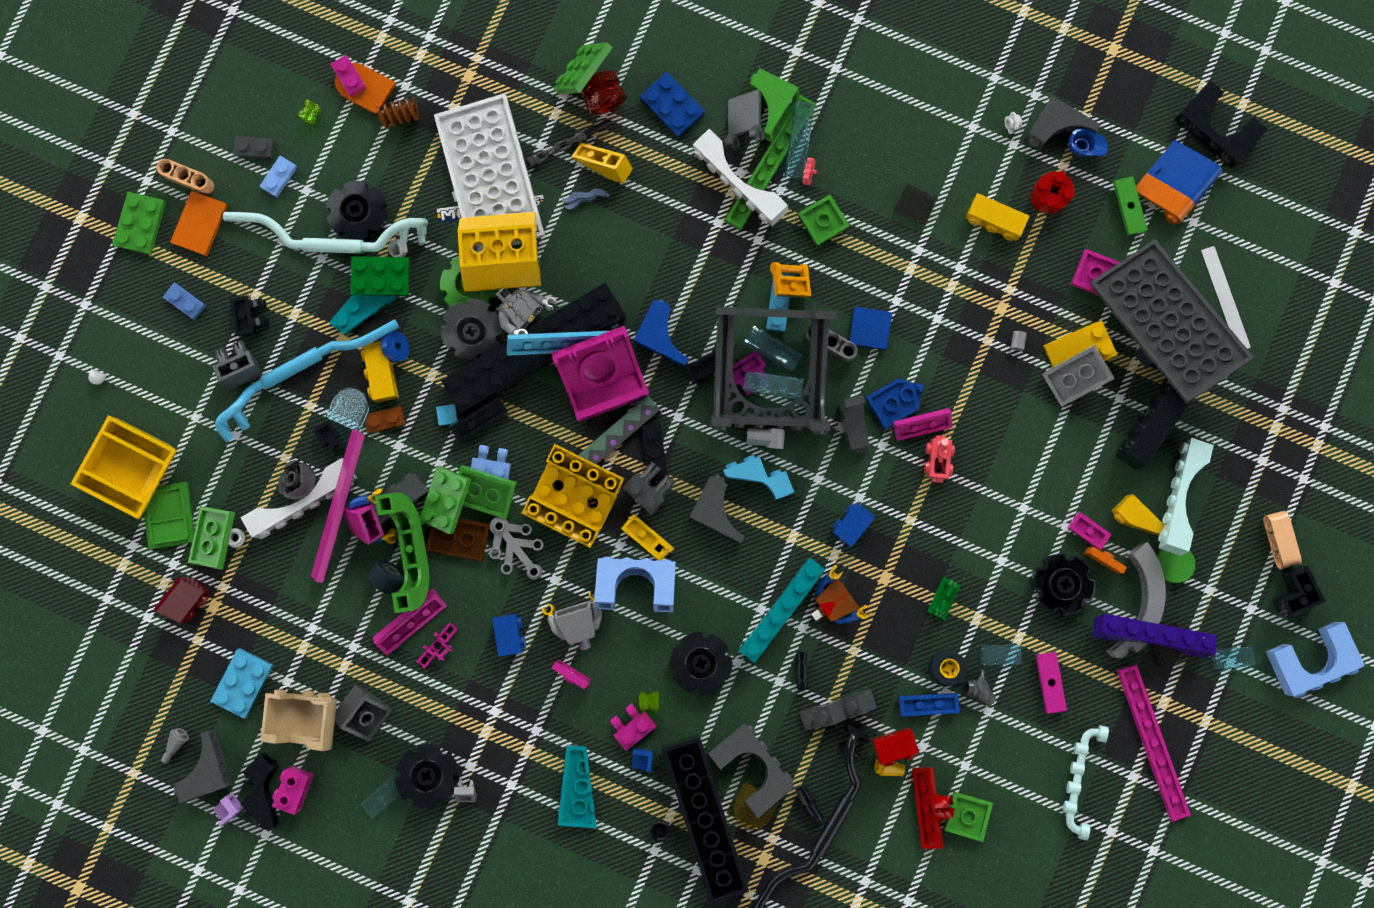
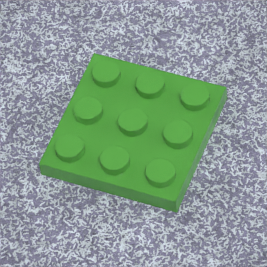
[554,42,613,94]

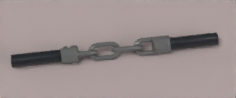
[525,119,611,168]

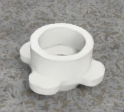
[1005,112,1022,134]

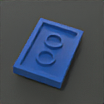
[640,72,705,138]

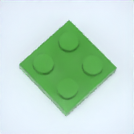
[798,195,850,246]
[943,791,993,842]

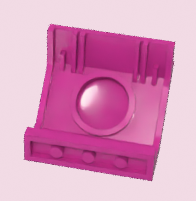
[552,326,650,422]

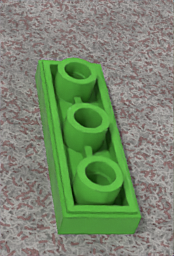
[1113,176,1148,236]

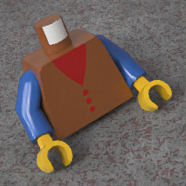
[810,565,871,624]

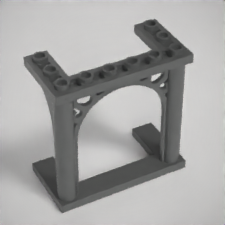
[711,306,836,434]

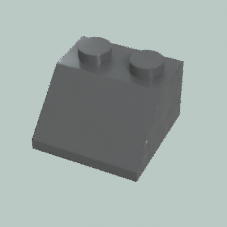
[335,685,392,742]

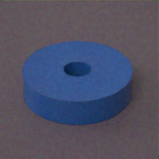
[381,331,409,363]

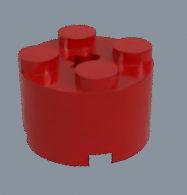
[1030,171,1075,215]

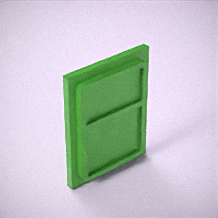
[144,482,194,550]

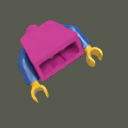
[343,489,398,545]

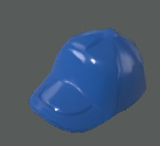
[1068,128,1108,158]

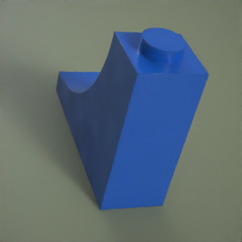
[634,300,689,367]

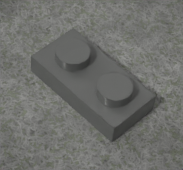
[233,136,275,159]

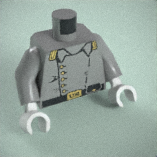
[496,287,556,335]

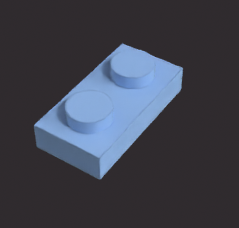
[259,156,298,198]

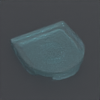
[325,388,369,430]

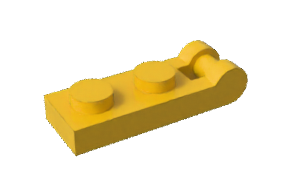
[621,514,675,561]

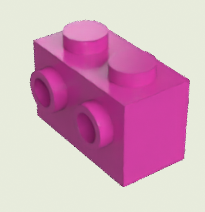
[272,766,314,815]

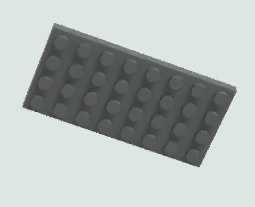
[1090,239,1255,404]

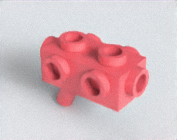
[924,436,955,483]

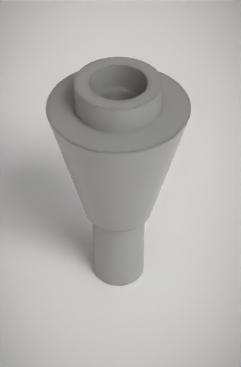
[161,728,189,764]

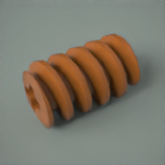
[377,96,419,129]

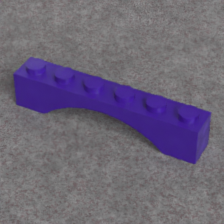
[1093,614,1217,658]

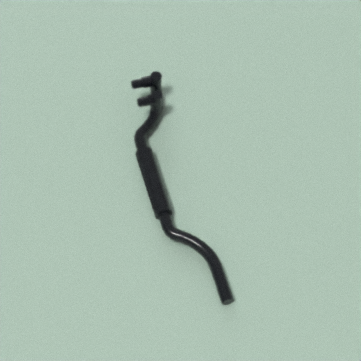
[752,724,869,908]

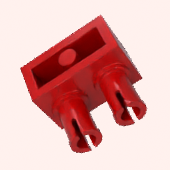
[871,728,919,767]

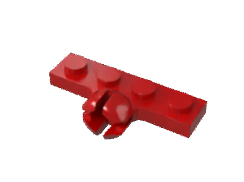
[912,767,955,849]

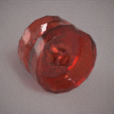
[580,70,627,116]

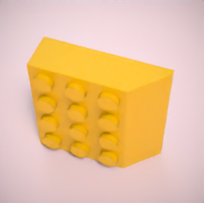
[71,415,177,519]

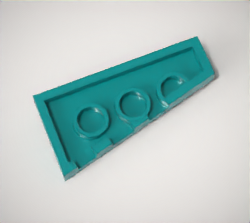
[329,296,398,336]
[557,745,597,829]

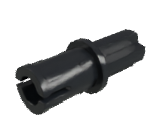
[795,785,824,824]

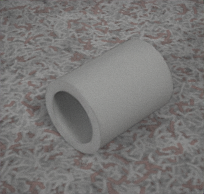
[1011,331,1027,351]

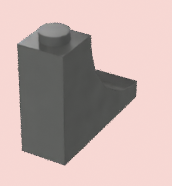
[1025,96,1101,149]
[838,395,870,454]
[690,475,745,544]
[174,729,232,803]

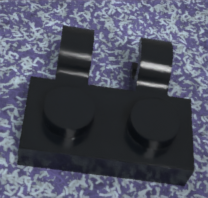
[230,295,270,337]

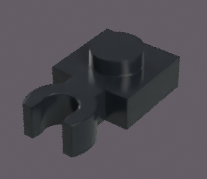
[313,420,346,455]

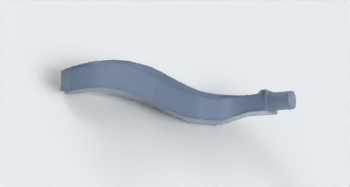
[562,188,610,210]

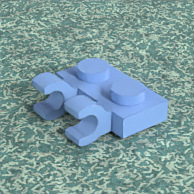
[471,445,511,480]

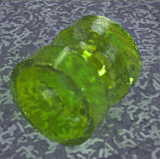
[297,99,322,125]
[639,691,659,711]

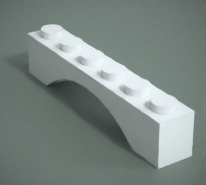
[693,129,788,226]
[241,458,358,539]

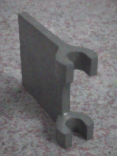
[725,89,764,149]

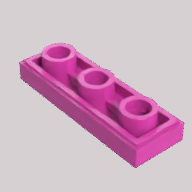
[1035,652,1067,714]

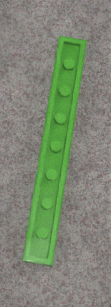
[725,95,816,231]

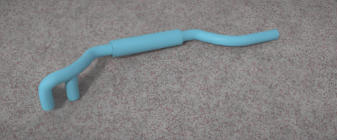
[215,319,400,442]

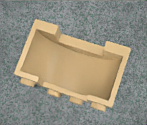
[260,689,337,751]

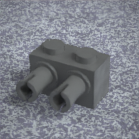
[213,341,263,391]
[623,462,675,514]

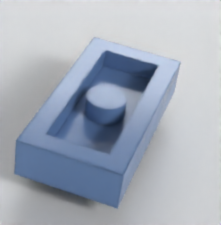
[163,282,207,320]

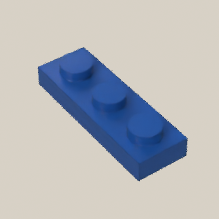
[898,693,960,716]

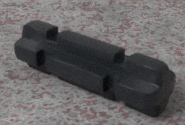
[796,652,807,690]

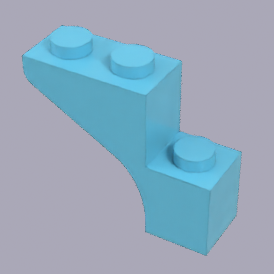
[723,455,794,500]

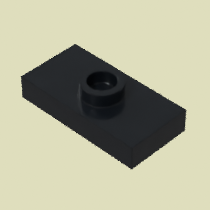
[684,350,716,385]

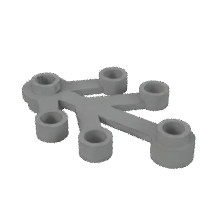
[489,517,544,580]

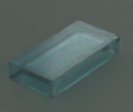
[981,644,1022,665]
[1213,646,1256,669]

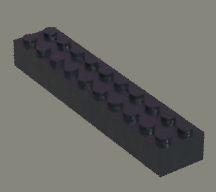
[441,282,626,416]

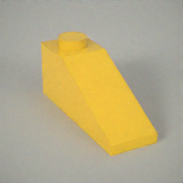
[572,142,633,184]
[1111,494,1164,537]

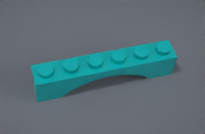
[738,558,826,663]

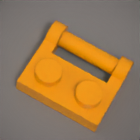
[770,262,811,298]

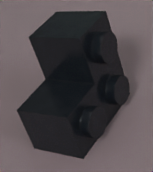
[1272,566,1326,618]

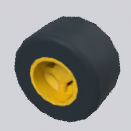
[929,650,967,686]

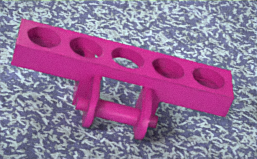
[417,623,458,669]

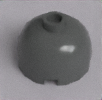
[278,460,316,500]

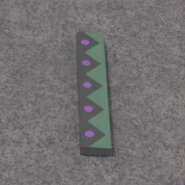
[578,396,660,465]

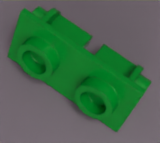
[927,577,961,620]

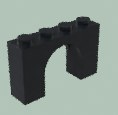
[1175,80,1268,167]

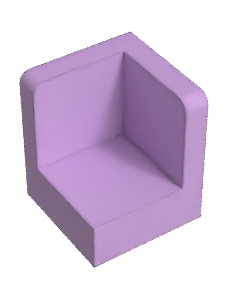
[214,793,243,827]

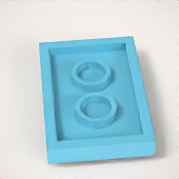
[210,648,274,719]

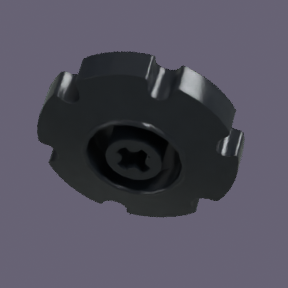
[326,181,388,241]
[1031,553,1096,616]
[670,632,732,695]
[395,743,459,808]

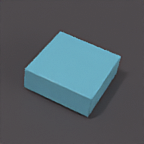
[436,404,458,426]

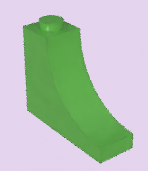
[750,68,800,142]

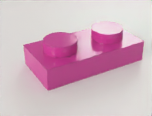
[330,55,367,97]
[1067,512,1112,550]

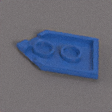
[865,378,924,430]

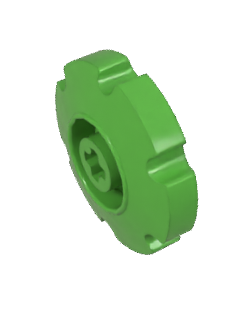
[440,257,499,310]

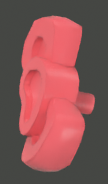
[803,158,817,185]

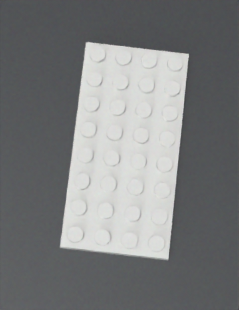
[434,93,545,253]

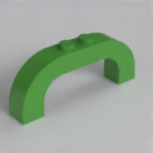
[375,492,429,613]

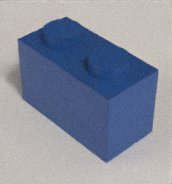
[832,502,875,547]
[492,613,526,657]

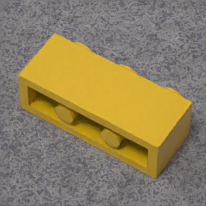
[965,193,1029,241]
[361,340,399,403]

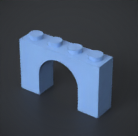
[594,557,675,612]
[1266,622,1365,698]

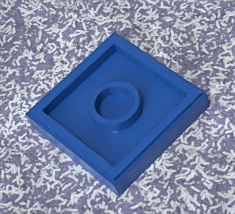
[849,307,892,350]

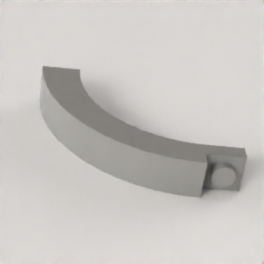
[1107,542,1166,658]

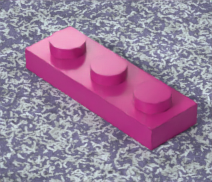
[893,408,953,441]

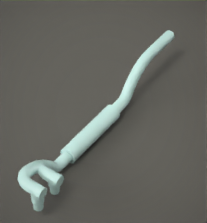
[223,212,428,254]

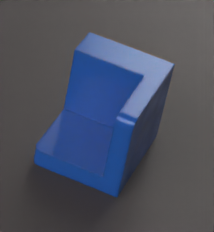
[632,748,653,772]

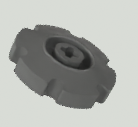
[441,298,503,360]

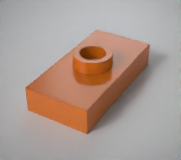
[1084,547,1127,574]

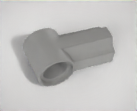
[746,428,785,449]

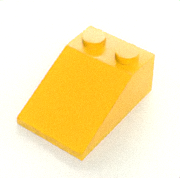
[1043,320,1117,367]

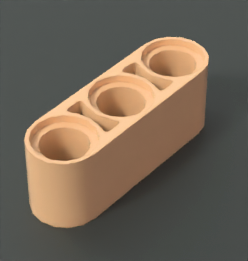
[156,159,214,195]
[1263,511,1302,570]

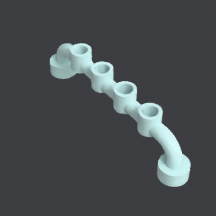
[1062,725,1109,841]

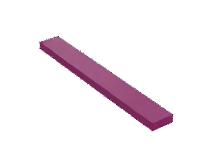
[311,429,365,583]
[1116,664,1191,822]

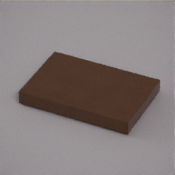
[426,518,490,562]

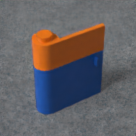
[1136,140,1222,225]

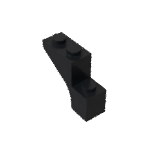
[240,752,279,831]

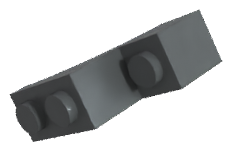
[799,689,877,731]

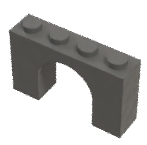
[706,724,794,818]

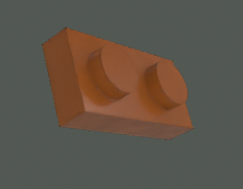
[363,406,406,434]

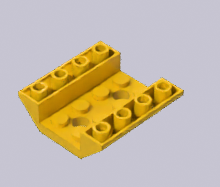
[458,212,541,292]
[522,444,624,548]

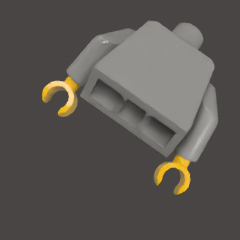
[542,591,602,650]

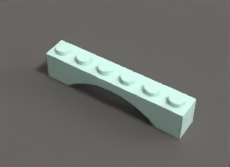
[1158,438,1214,556]

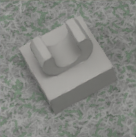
[454,780,477,802]

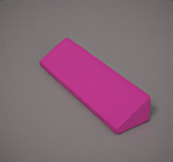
[373,588,447,656]

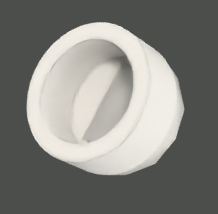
[88,369,107,385]

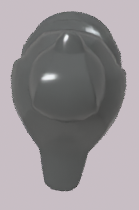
[964,670,996,707]

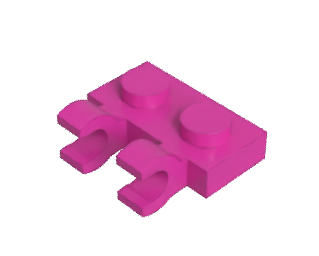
[610,703,657,751]

